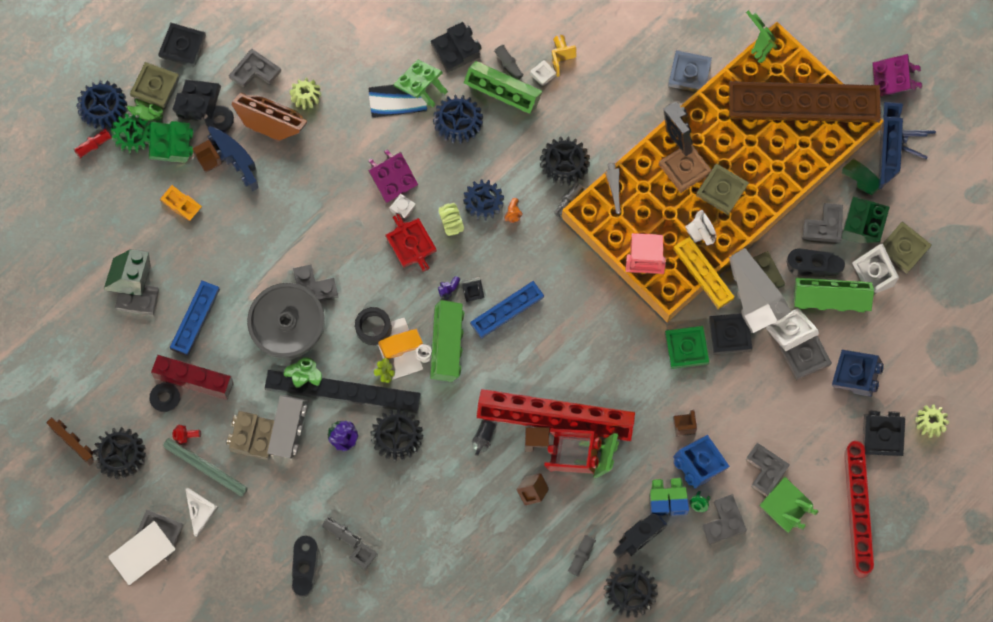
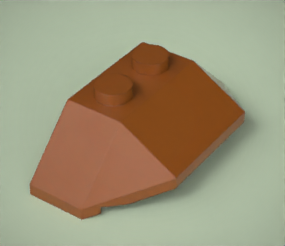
[232,93,307,141]

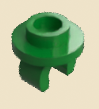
[690,491,711,512]

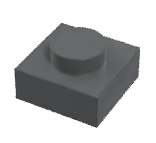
[349,542,378,571]

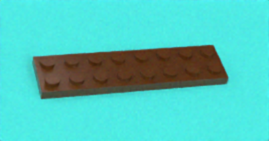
[729,81,881,123]

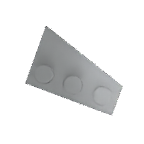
[268,395,309,458]

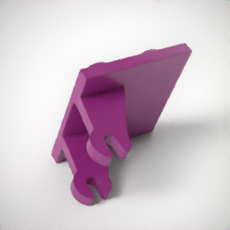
[873,54,922,97]
[368,149,419,203]

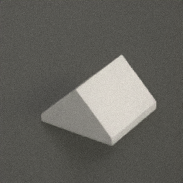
[852,244,899,294]

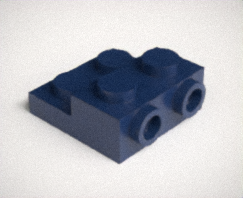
[832,350,884,397]

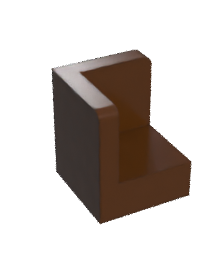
[192,139,222,173]
[673,410,697,437]
[525,427,549,452]
[516,473,549,506]

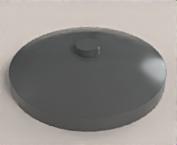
[247,283,325,359]

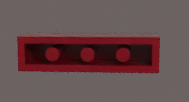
[151,354,234,400]

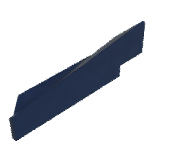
[879,102,903,189]

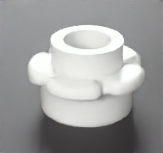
[415,344,432,363]

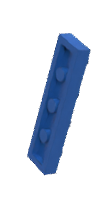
[169,280,220,357]
[470,281,544,339]

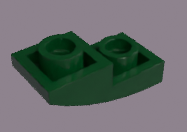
[842,159,879,196]

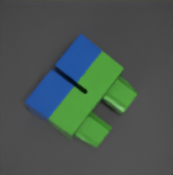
[649,478,689,517]

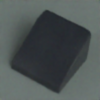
[461,277,484,302]

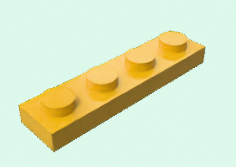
[673,237,735,309]

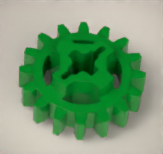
[111,113,149,154]

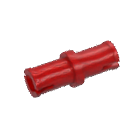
[74,129,112,159]

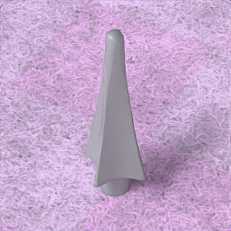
[605,162,620,214]

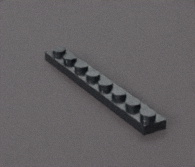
[264,370,421,413]

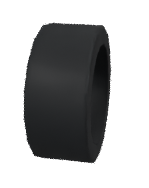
[354,307,392,346]

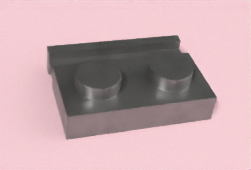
[115,285,159,316]

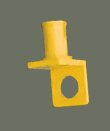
[551,35,577,77]

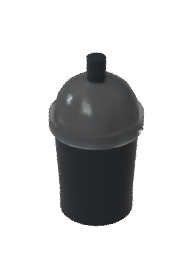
[472,420,496,456]

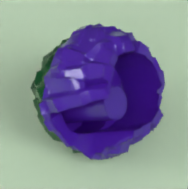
[328,420,359,452]

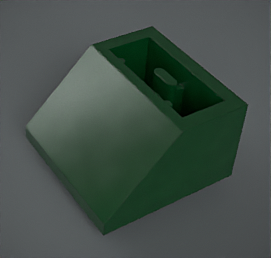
[841,196,890,243]

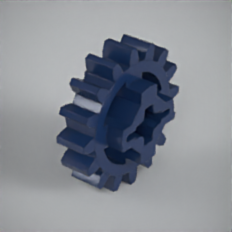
[463,179,504,220]

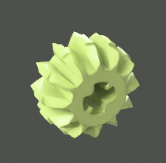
[289,77,321,110]
[438,203,464,236]
[915,404,949,438]

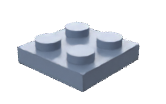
[668,50,712,92]

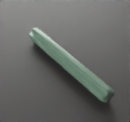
[163,438,247,496]

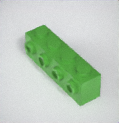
[464,61,543,114]
[793,278,874,312]
[430,300,465,382]

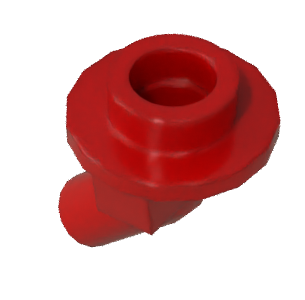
[172,425,201,444]

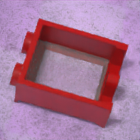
[544,428,602,474]

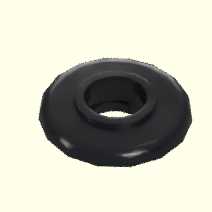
[205,105,234,132]
[149,383,180,412]

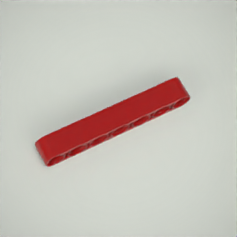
[844,441,874,578]

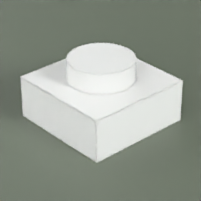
[530,60,556,87]
[390,194,416,220]

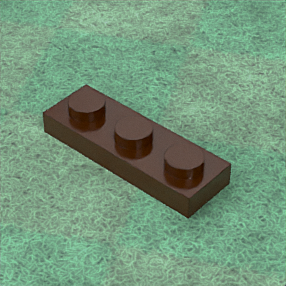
[46,417,94,466]

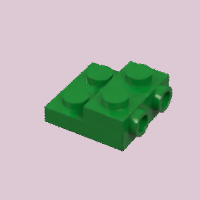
[149,121,193,163]

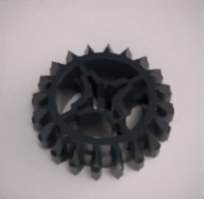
[540,136,590,186]
[370,409,423,462]
[93,427,146,480]
[604,564,658,618]

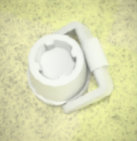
[685,210,717,245]

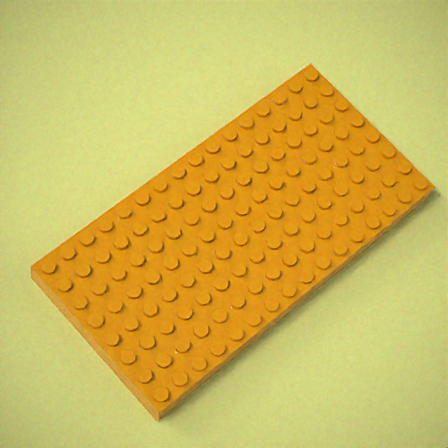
[562,21,883,323]

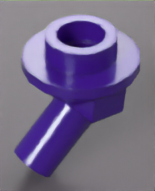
[438,276,460,300]

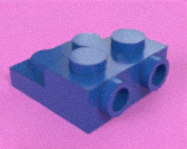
[673,435,730,489]

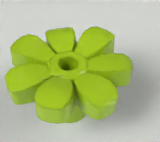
[374,358,395,383]

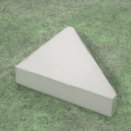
[186,488,218,538]

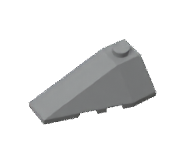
[729,248,791,333]

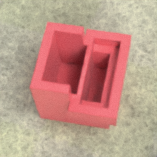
[625,233,666,274]

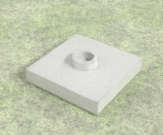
[766,308,819,351]

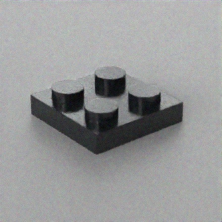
[158,22,206,67]
[709,313,753,355]

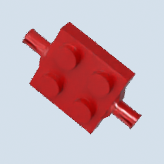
[385,214,437,272]

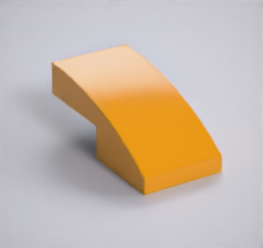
[160,185,202,221]
[378,329,423,359]

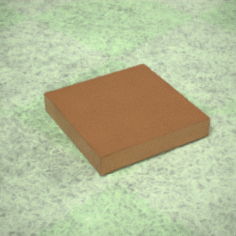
[659,145,712,193]

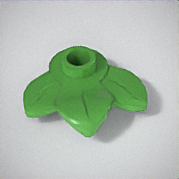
[127,98,163,121]
[284,357,322,388]

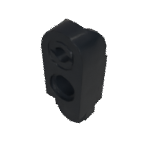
[786,248,845,277]
[613,514,668,558]
[292,535,319,598]

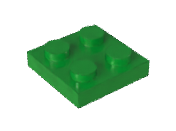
[665,326,709,369]

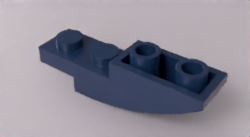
[207,126,259,191]

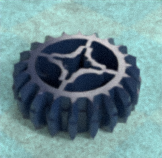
[76,80,127,129]
[433,94,483,144]

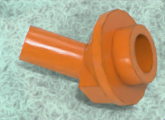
[504,198,523,223]

